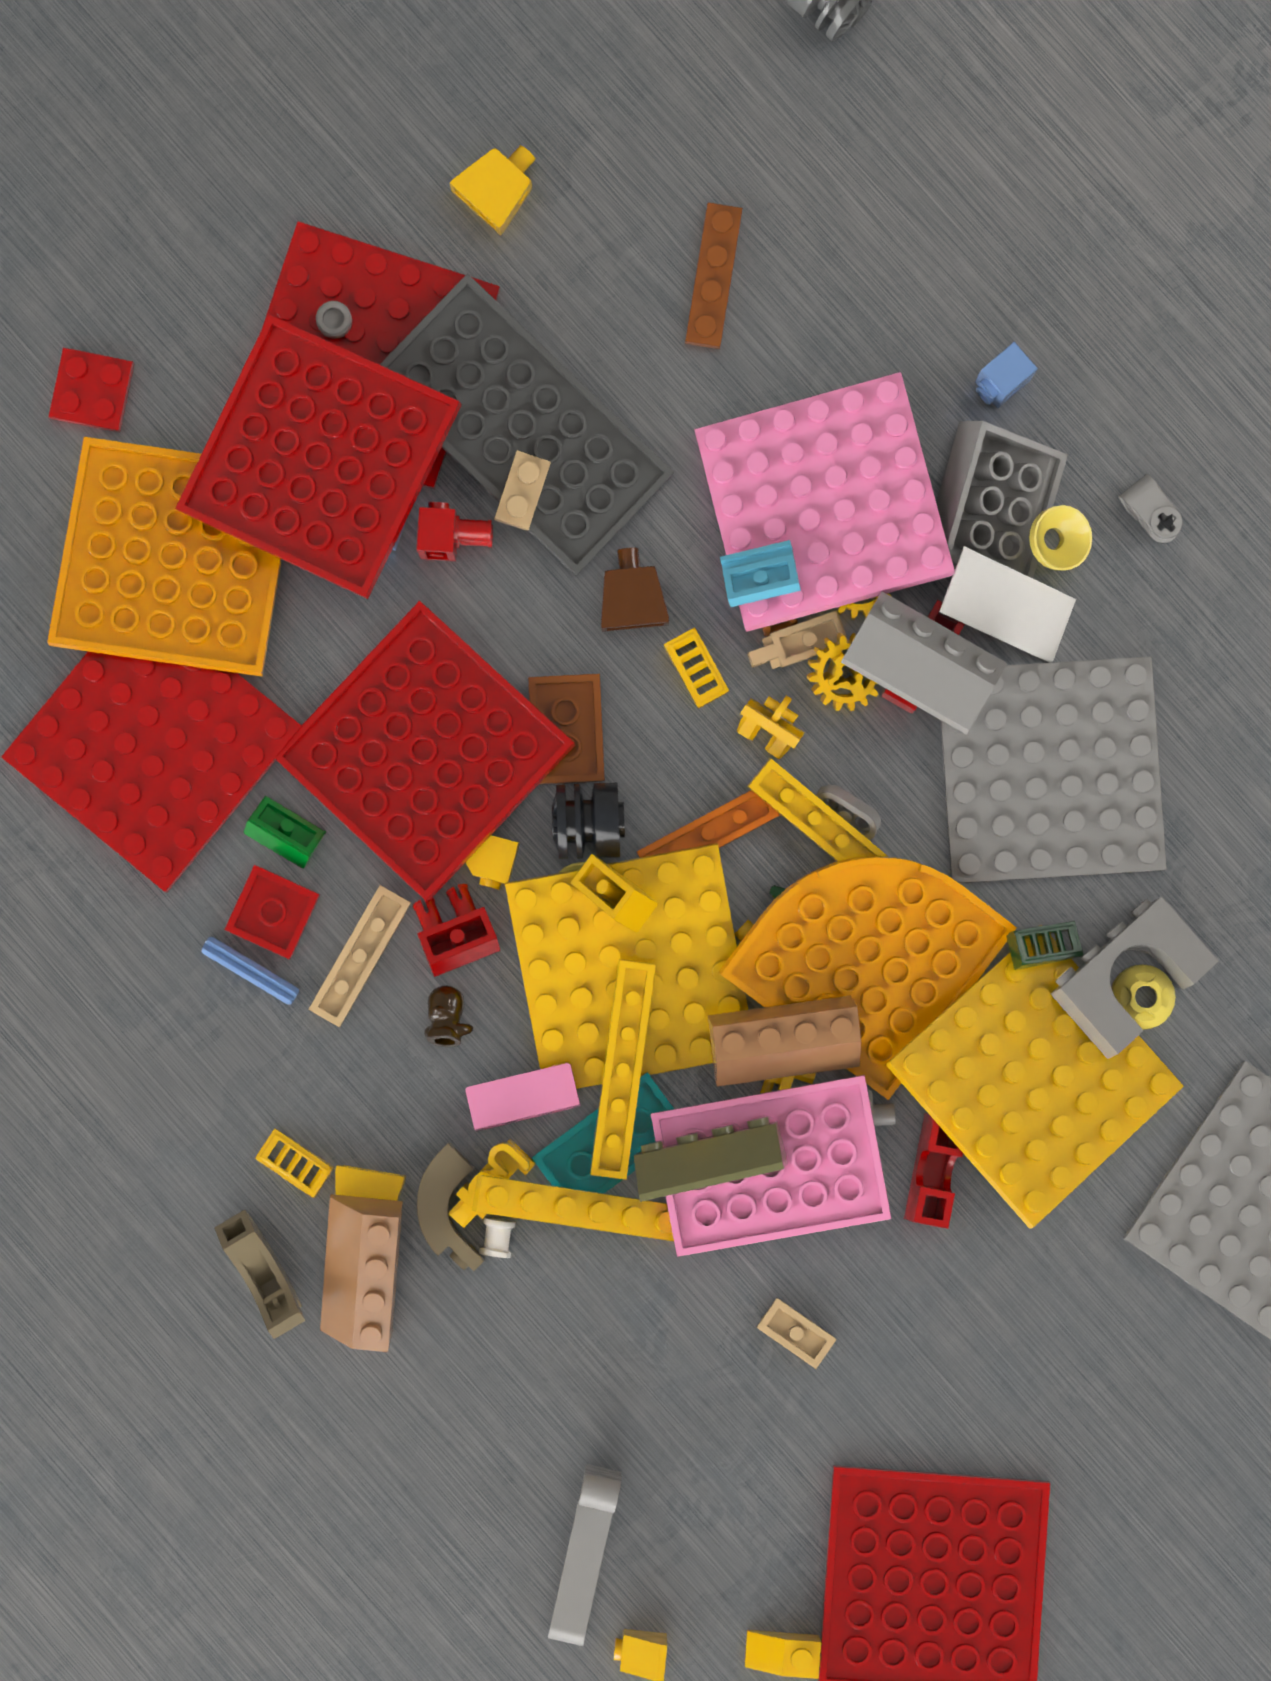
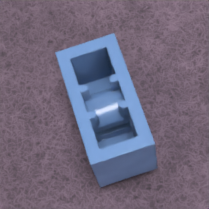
[975,342,1038,408]

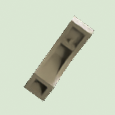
[417,1142,485,1271]
[214,1210,306,1339]

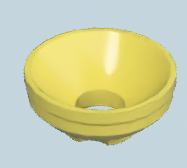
[1029,505,1092,571]
[1111,964,1176,1030]

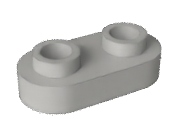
[816,785,881,840]

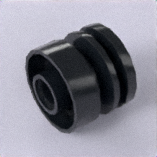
[552,782,625,860]

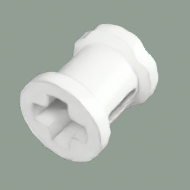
[479,1218,516,1258]

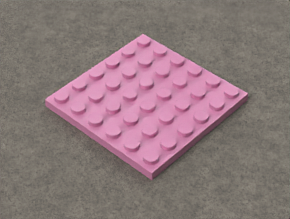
[694,372,955,632]

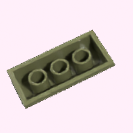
[634,1117,788,1202]

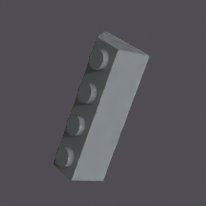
[841,591,1007,735]

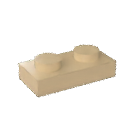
[494,450,551,531]
[756,1297,837,1369]

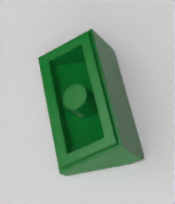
[243,795,326,869]

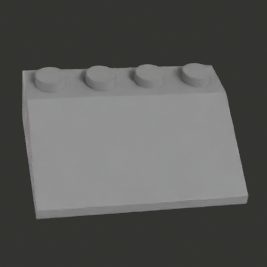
[936,421,1068,578]

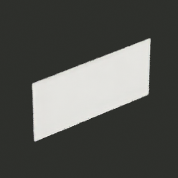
[939,546,1076,663]

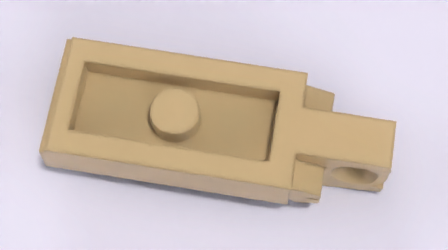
[747,610,848,670]

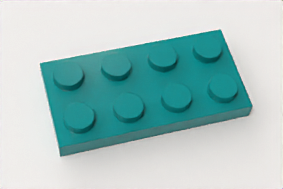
[532,1072,674,1193]

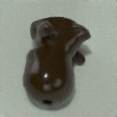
[424,985,473,1047]

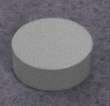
[316,301,352,339]

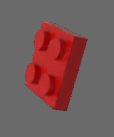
[49,347,134,433]
[224,865,320,960]

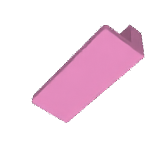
[465,1063,581,1132]

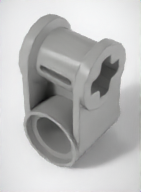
[1118,474,1183,543]

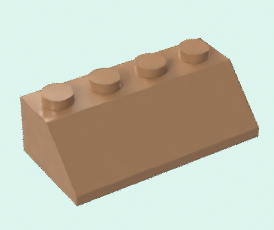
[708,995,861,1087]
[320,1194,403,1352]

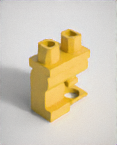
[448,1139,536,1228]

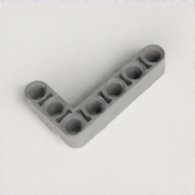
[548,1464,622,1646]

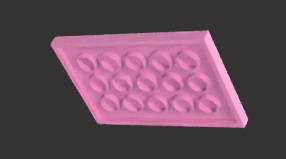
[651,1075,891,1257]

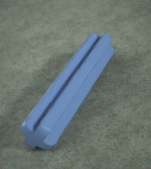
[201,937,299,1005]

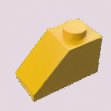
[465,835,520,890]
[571,854,658,933]
[613,1629,667,1681]
[745,1630,821,1679]

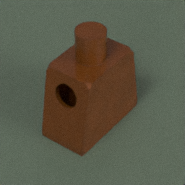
[601,547,669,632]

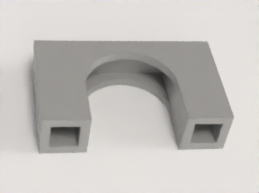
[1051,896,1219,1059]

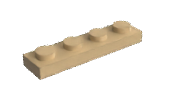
[308,885,411,1027]

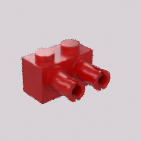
[417,502,493,561]
[412,883,501,977]

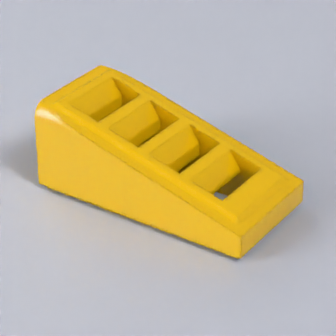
[664,627,729,709]
[255,1128,335,1198]

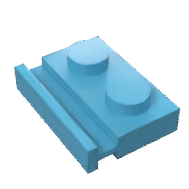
[720,540,801,607]

